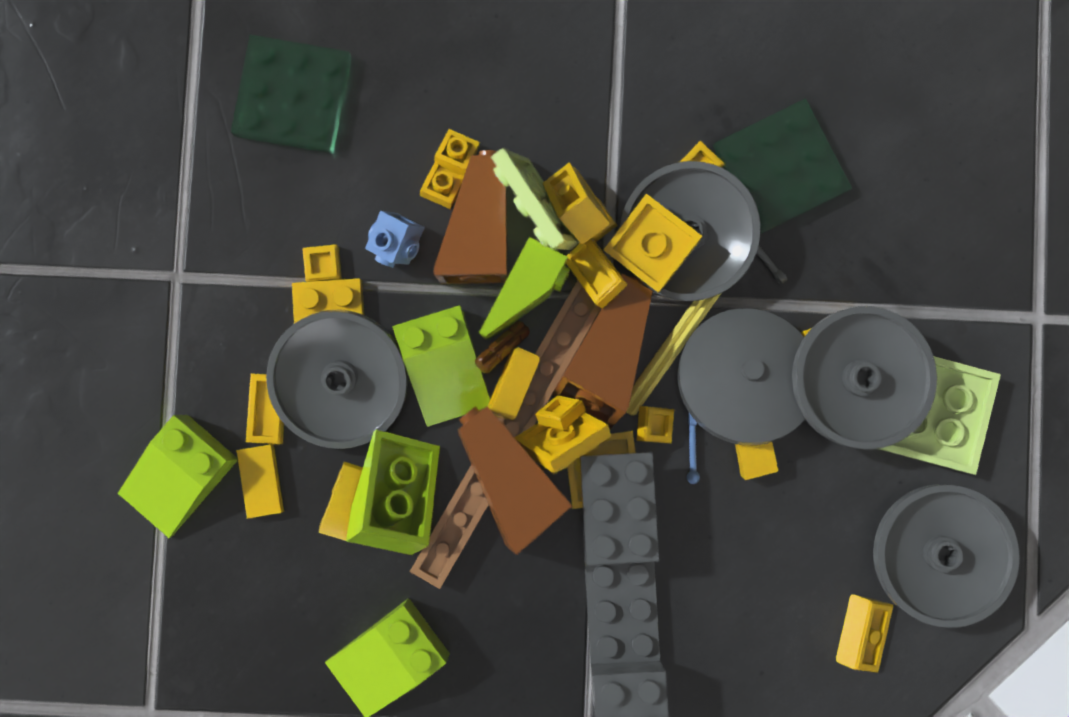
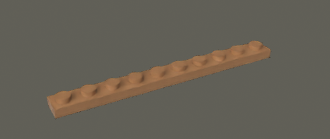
[410,280,601,589]

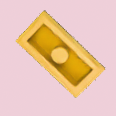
[488,347,540,420]
[836,595,893,673]

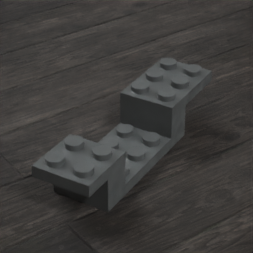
[580,452,668,717]

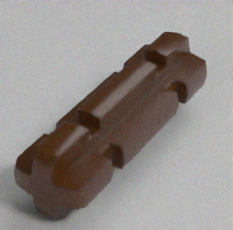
[475,321,530,373]

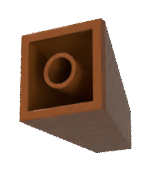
[434,150,508,284]
[552,274,653,429]
[458,406,571,555]

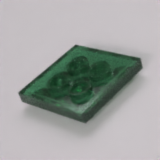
[231,35,351,153]
[713,98,852,234]

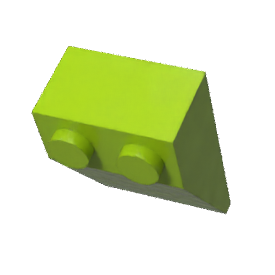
[479,237,570,341]
[392,305,490,427]
[118,415,238,538]
[346,430,440,555]
[325,598,450,717]

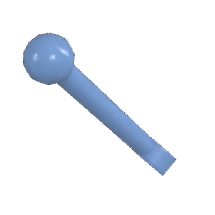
[686,413,700,484]

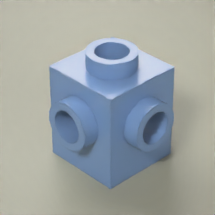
[365,211,425,267]

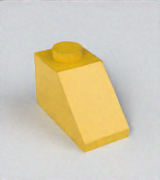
[542,162,610,245]

